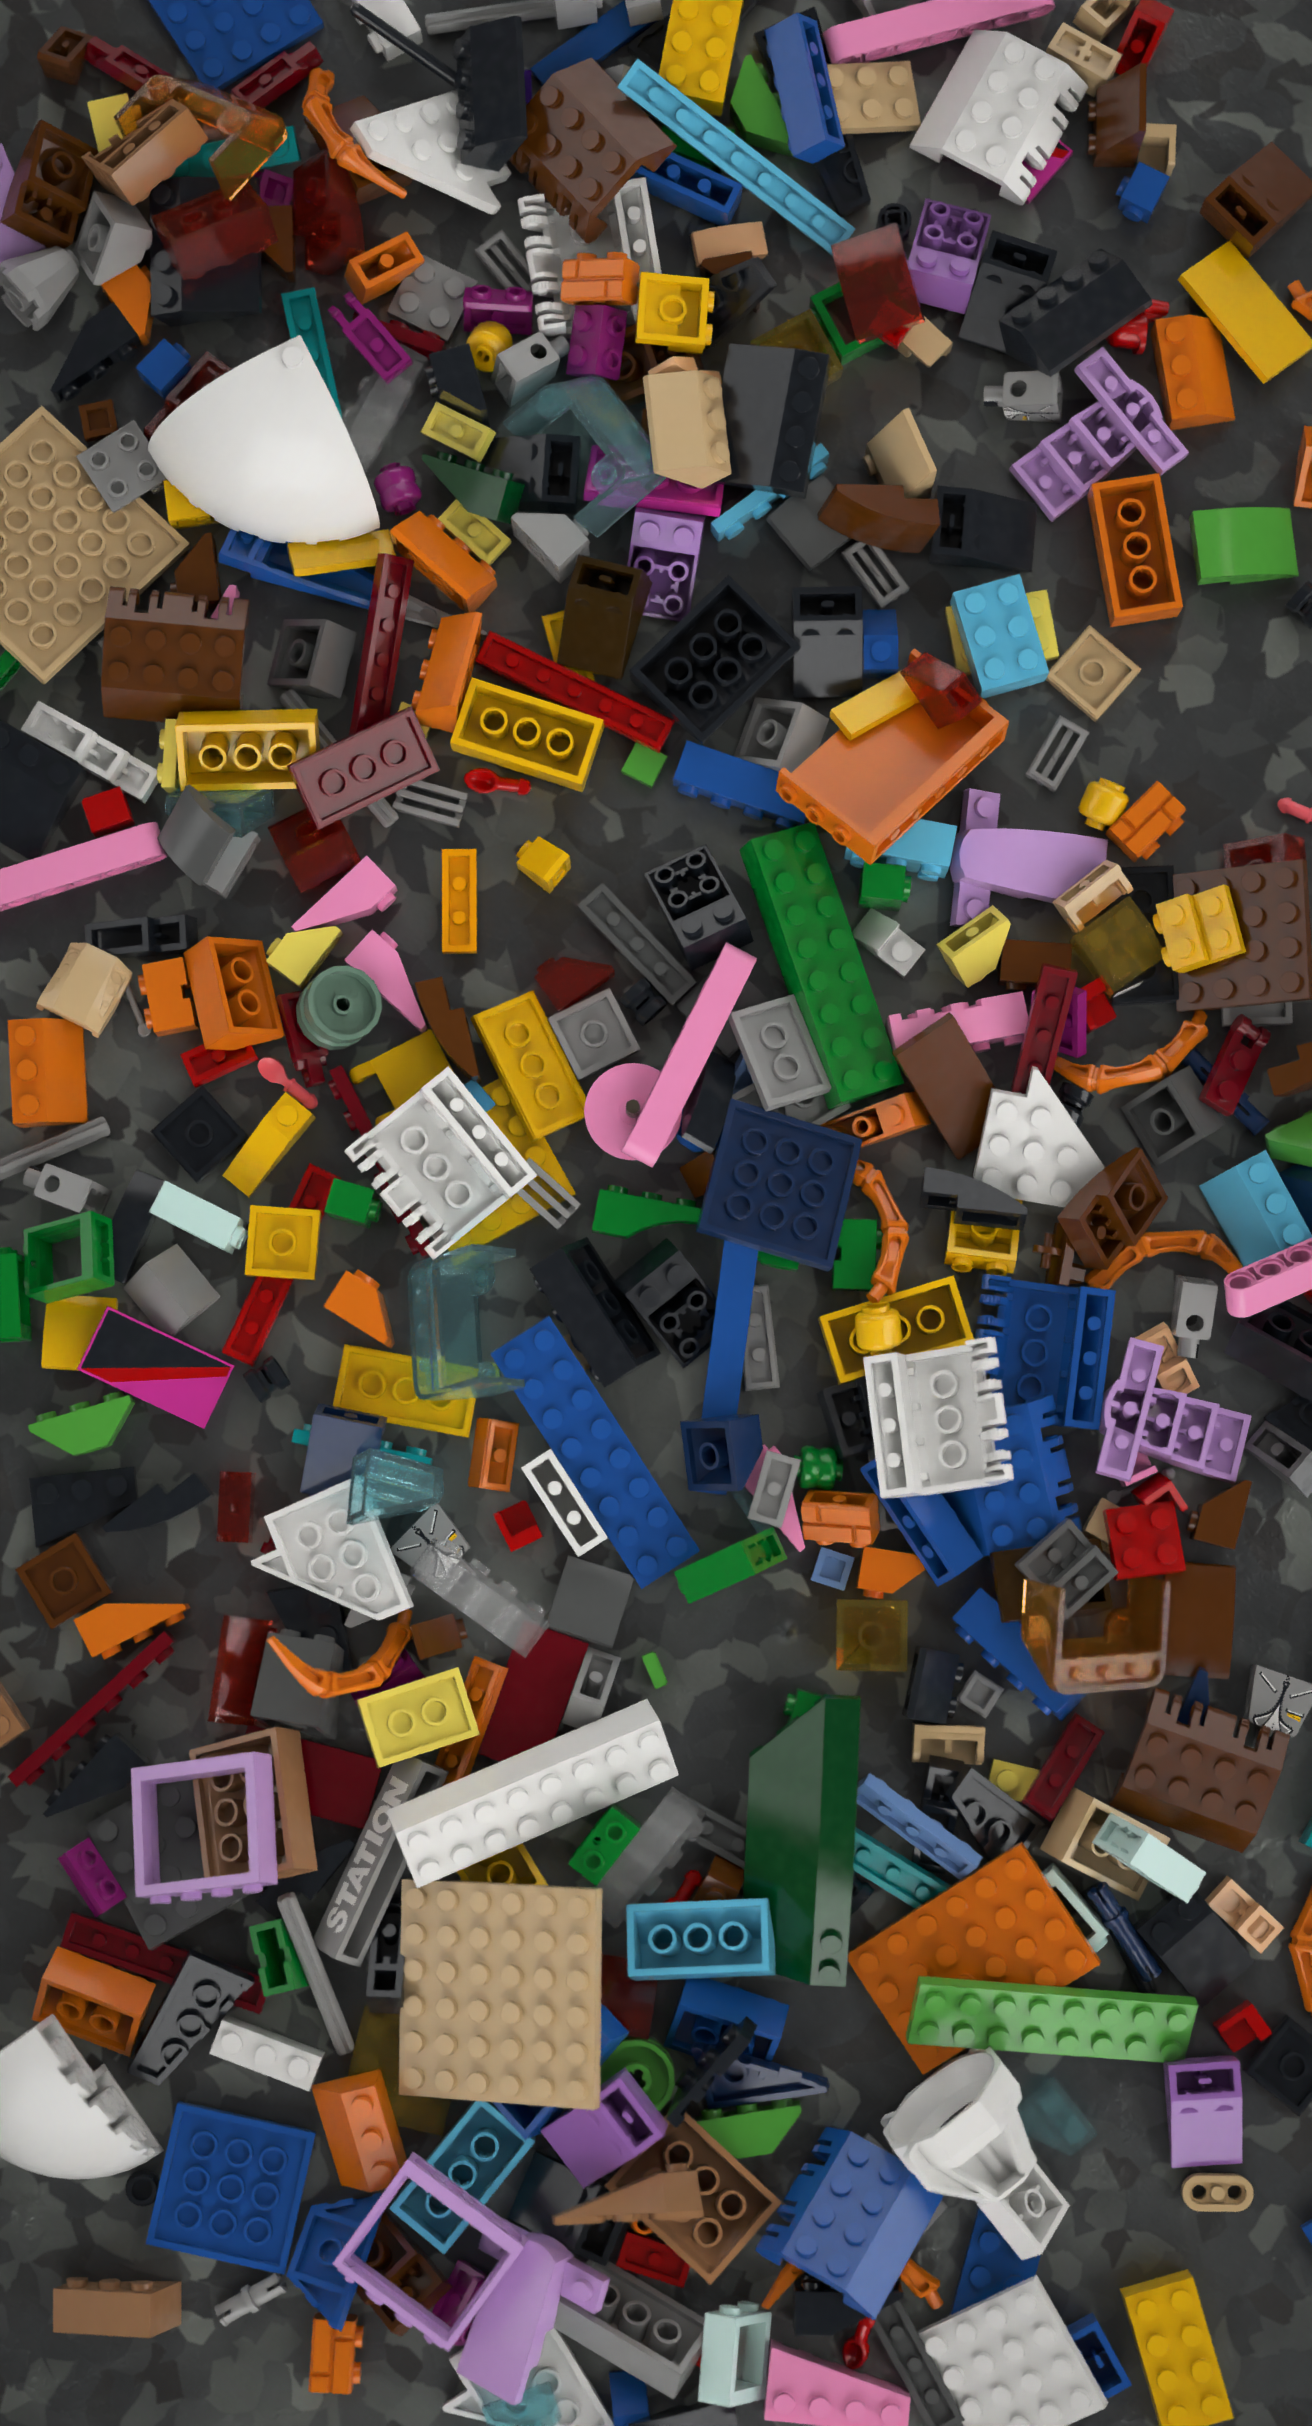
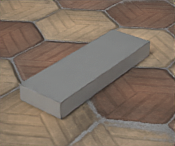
[743,1284,780,1392]

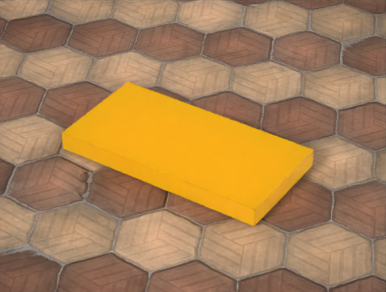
[1178,240,1312,384]
[471,990,586,1142]
[333,1344,482,1438]

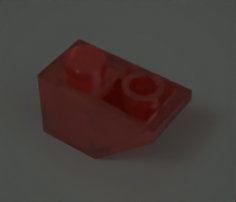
[900,652,983,729]

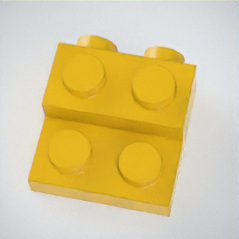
[635,272,715,354]
[1153,884,1246,974]
[944,1199,1023,1276]

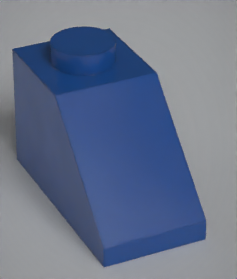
[863,609,898,678]
[609,2370,650,2426]

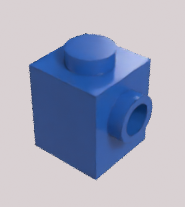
[1116,161,1170,223]
[136,338,193,400]

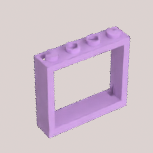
[131,1752,278,1904]
[333,2152,529,2352]

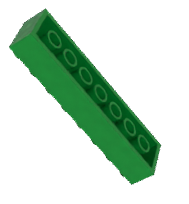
[739,822,904,1110]

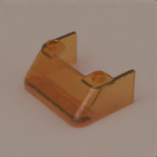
[114,75,288,201]
[1021,1576,1171,1695]

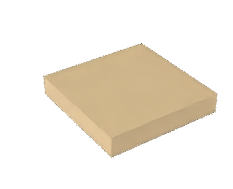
[1046,625,1141,722]

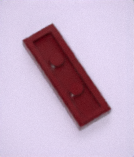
[1021,1713,1105,1821]

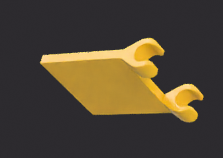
[349,1029,455,1125]

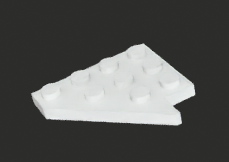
[350,90,512,215]
[972,1066,1106,1208]
[251,1476,414,1621]
[442,2328,614,2426]

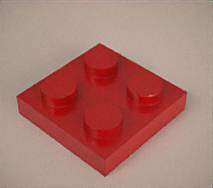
[1103,1501,1186,1581]

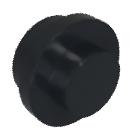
[125,2169,160,2206]

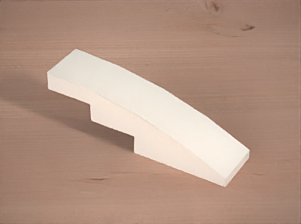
[21,700,158,804]

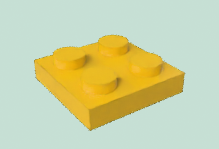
[245,1205,321,1281]

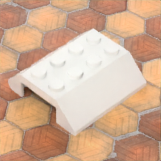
[909,29,1088,205]
[517,177,662,338]
[344,1066,537,1260]
[863,1337,1014,1498]

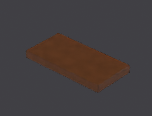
[892,1012,996,1160]

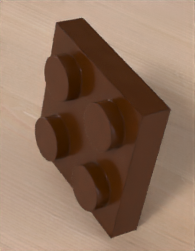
[15,1532,113,1629]

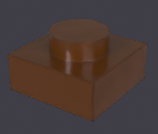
[78,399,119,442]

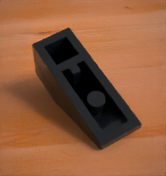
[366,1898,405,2014]

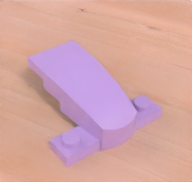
[1009,347,1189,522]
[950,788,1108,927]
[1095,1337,1252,1484]
[456,2215,610,2406]

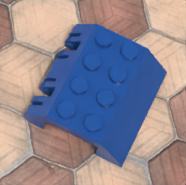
[975,1274,1116,1430]
[942,1394,1083,1556]
[755,2127,943,2321]

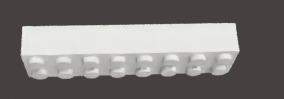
[386,1699,679,1888]

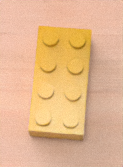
[659,0,744,117]
[450,677,604,792]
[175,708,320,791]
[818,1275,974,1385]
[1120,2269,1234,2426]

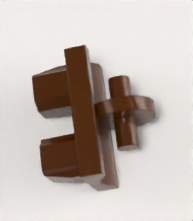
[1032,1222,1086,1286]

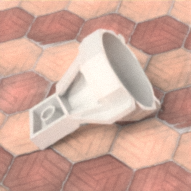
[880,2046,1070,2260]

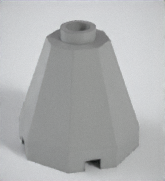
[0,246,80,331]

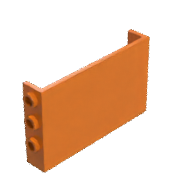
[775,648,1009,865]

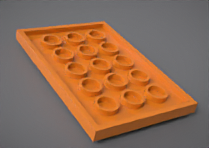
[848,1841,1101,2075]

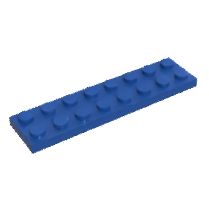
[490,1315,700,1589]

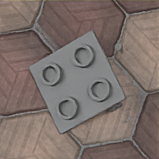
[76,420,167,513]

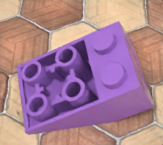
[901,198,991,314]
[627,507,706,621]
[1163,2055,1242,2168]
[540,2067,669,2188]

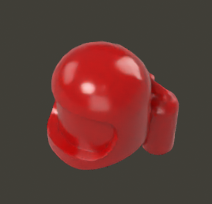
[1105,299,1169,355]

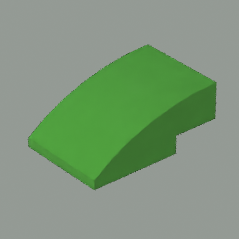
[1189,507,1298,585]

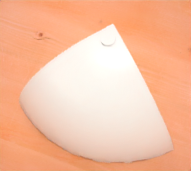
[148,335,380,545]
[0,2014,164,2179]

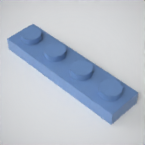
[857,1773,982,1880]

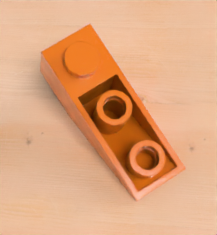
[820,1092,931,1148]
[73,1603,190,1660]

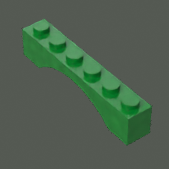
[592,1185,799,1272]

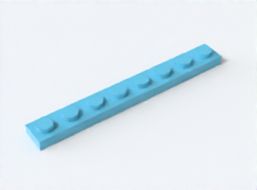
[616,58,855,257]

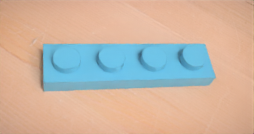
[710,443,829,542]

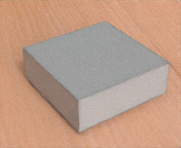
[956,1670,1004,1719]

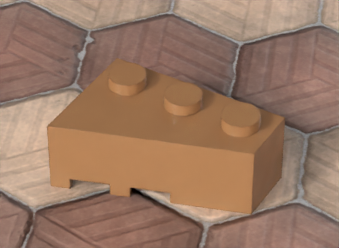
[82,99,209,206]
[53,2277,182,2338]

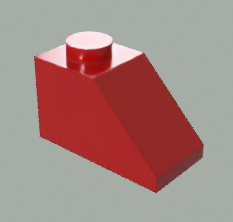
[1115,0,1175,75]

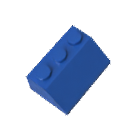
[663,1978,790,2062]

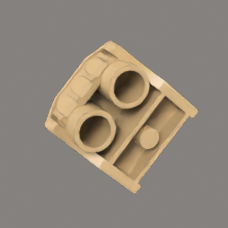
[36,943,132,1038]

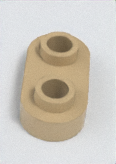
[1181,2173,1254,2212]

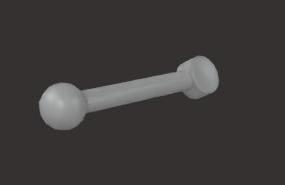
[125,984,151,1038]
[1107,1467,1175,1504]

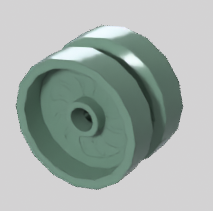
[296,966,382,1050]

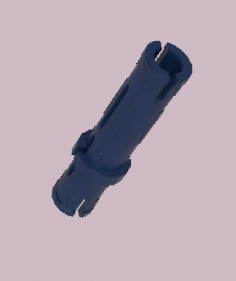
[1180,1048,1270,1136]
[1087,1882,1162,1982]

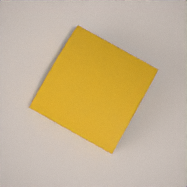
[41,1296,118,1371]

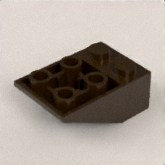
[557,555,652,680]
[990,1538,1113,1623]

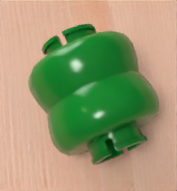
[793,1445,843,1491]

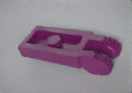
[327,291,413,385]

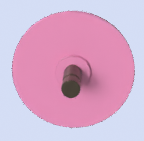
[584,1063,682,1160]

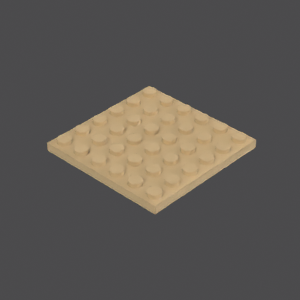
[0,406,190,685]
[399,1878,602,2110]

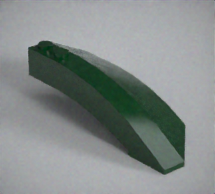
[743,1694,861,1987]

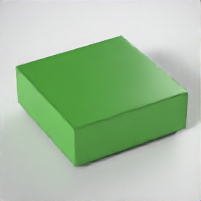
[621,742,668,788]
[642,1651,668,1689]

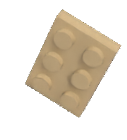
[827,61,921,134]

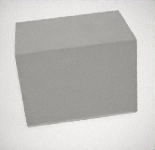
[123,1244,221,1336]

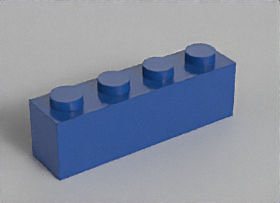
[765,13,845,164]
[629,152,743,226]
[673,740,807,830]
[860,1458,984,1587]

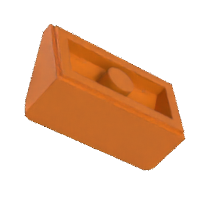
[468,1418,519,1492]

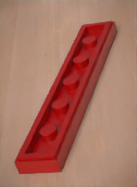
[474,630,675,753]
[221,1163,342,1367]

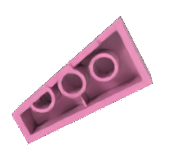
[885,991,1029,1064]
[763,2339,911,2426]

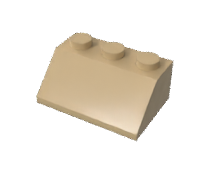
[643,370,732,489]

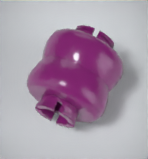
[374,462,422,516]

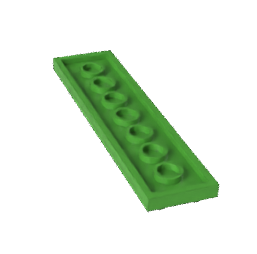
[906,1976,1198,2063]

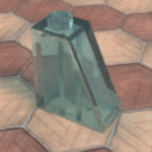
[165,788,275,838]
[346,1448,445,1525]

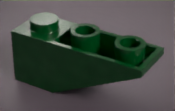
[422,451,525,524]

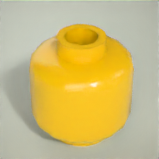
[466,321,513,372]
[1078,777,1129,831]
[854,1302,902,1356]

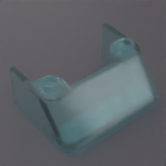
[503,375,666,538]
[407,1244,525,1401]

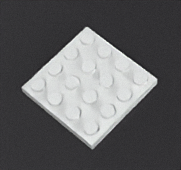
[917,2275,1108,2426]

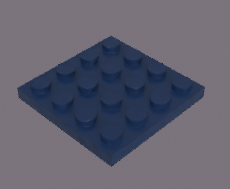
[696,1098,863,1272]

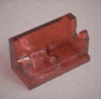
[217,1471,256,1543]

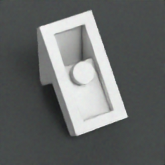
[852,908,926,978]

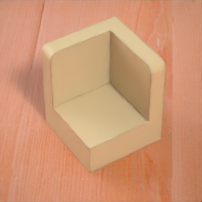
[1137,123,1176,176]
[897,315,953,367]

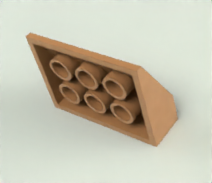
[189,1727,318,1879]
[604,2105,782,2285]

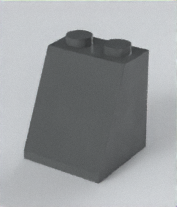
[250,1629,344,1740]

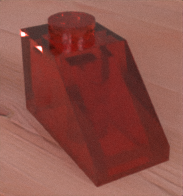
[534,957,615,1013]

